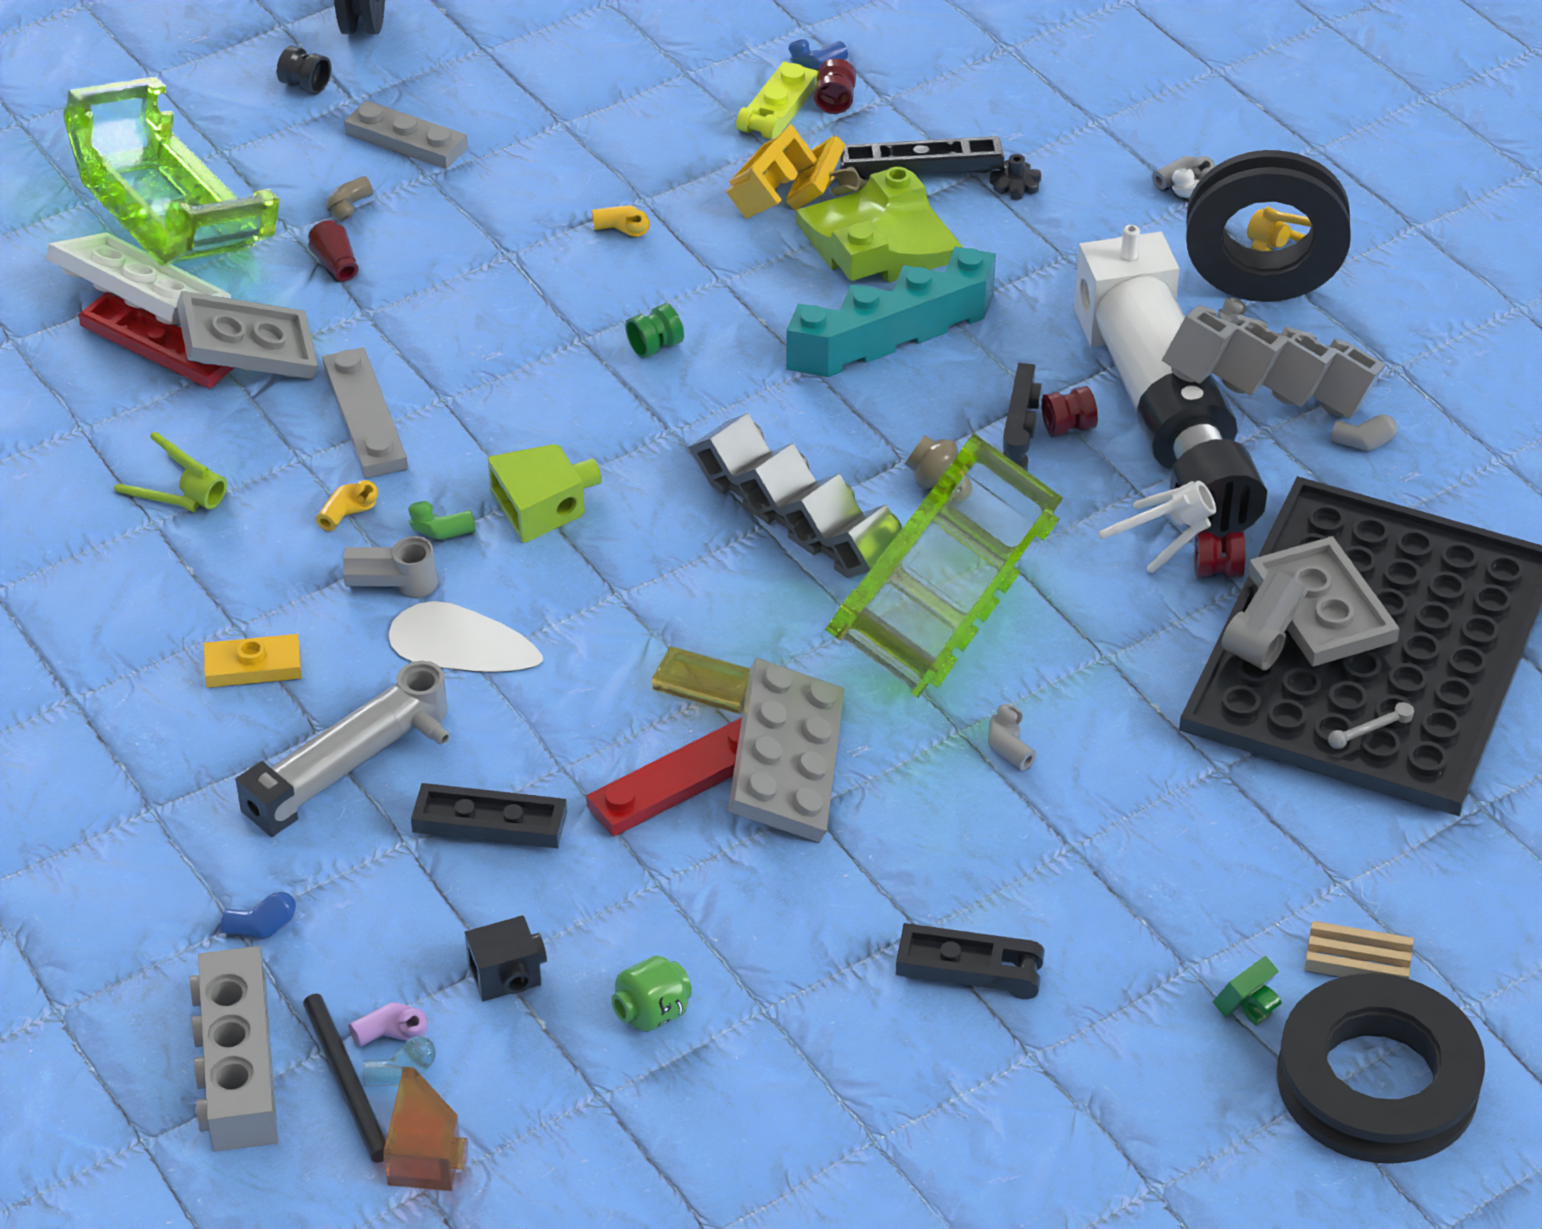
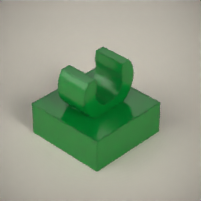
[1212,955,1282,1026]

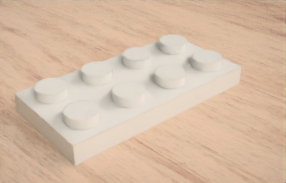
[46,232,231,325]

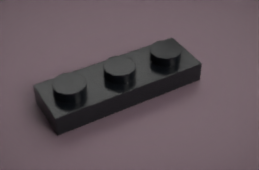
[411,783,567,849]

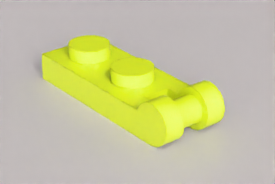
[736,61,818,140]

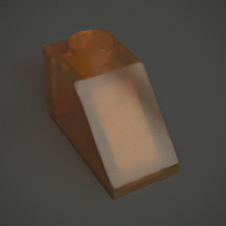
[383,1066,468,1191]

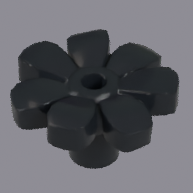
[989,154,1041,200]

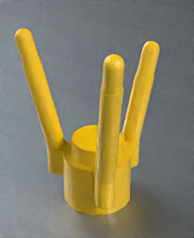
[1247,206,1312,251]

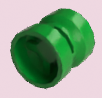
[625,303,684,359]

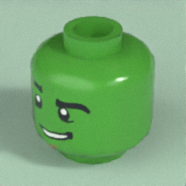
[612,955,692,1032]

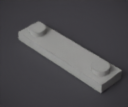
[322,347,408,478]

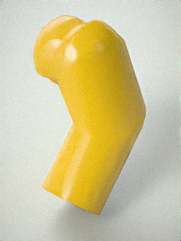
[591,205,650,237]
[315,480,378,531]

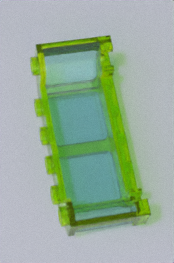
[63,77,280,266]

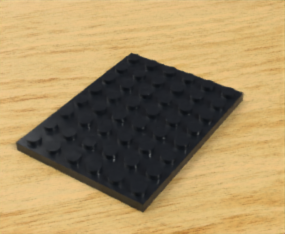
[1179,476,1542,817]

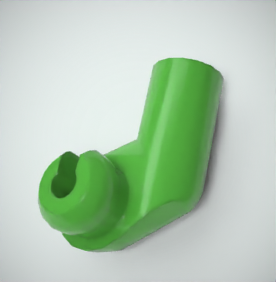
[408,501,476,540]

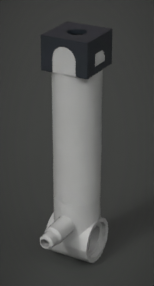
[235,660,449,838]

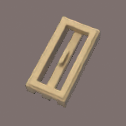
[1304,921,1414,979]

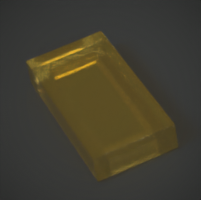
[652,646,750,714]

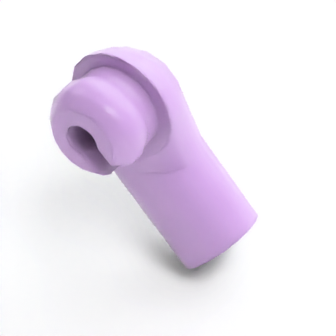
[348,1002,428,1047]

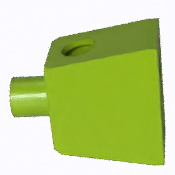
[487,444,602,543]

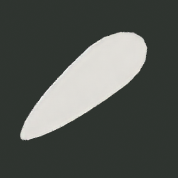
[388,601,543,672]

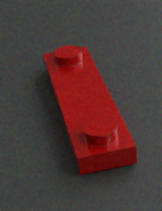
[78,292,236,389]
[586,717,742,837]

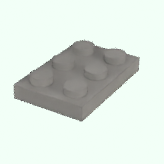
[177,291,318,379]
[1248,536,1400,667]

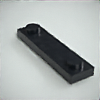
[839,136,1004,180]

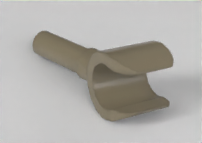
[830,167,868,196]

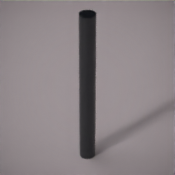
[303,994,392,1163]

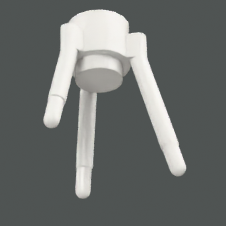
[1099,481,1216,573]

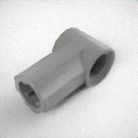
[343,536,439,598]
[1221,569,1309,670]

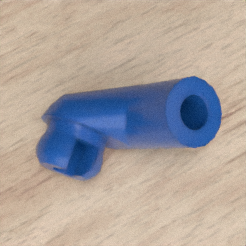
[788,39,848,69]
[221,892,296,938]

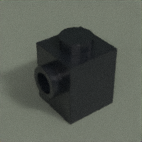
[464,915,547,1002]

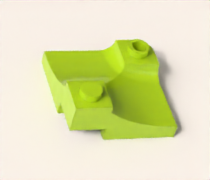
[796,167,963,283]

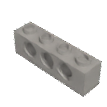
[190,946,278,1152]

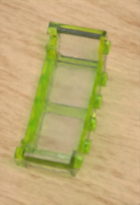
[825,433,1063,698]

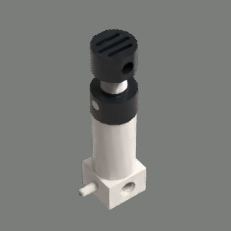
[1074,225,1267,537]

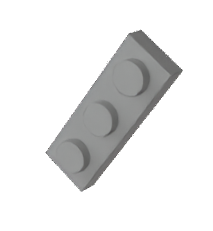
[344,100,468,169]

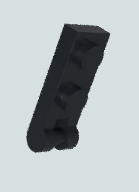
[1001,363,1042,478]
[895,923,1045,999]

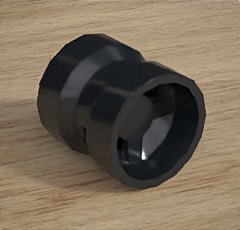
[276,45,332,95]

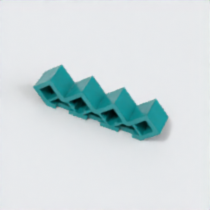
[786,246,996,377]

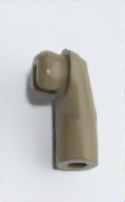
[325,176,373,221]

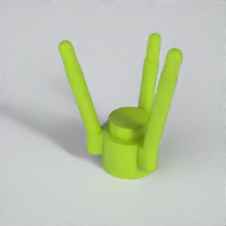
[114,432,227,512]

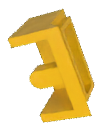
[725,123,818,219]

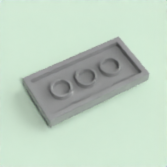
[728,658,845,843]

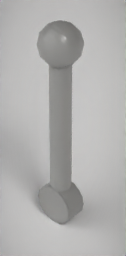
[1328,702,1414,749]

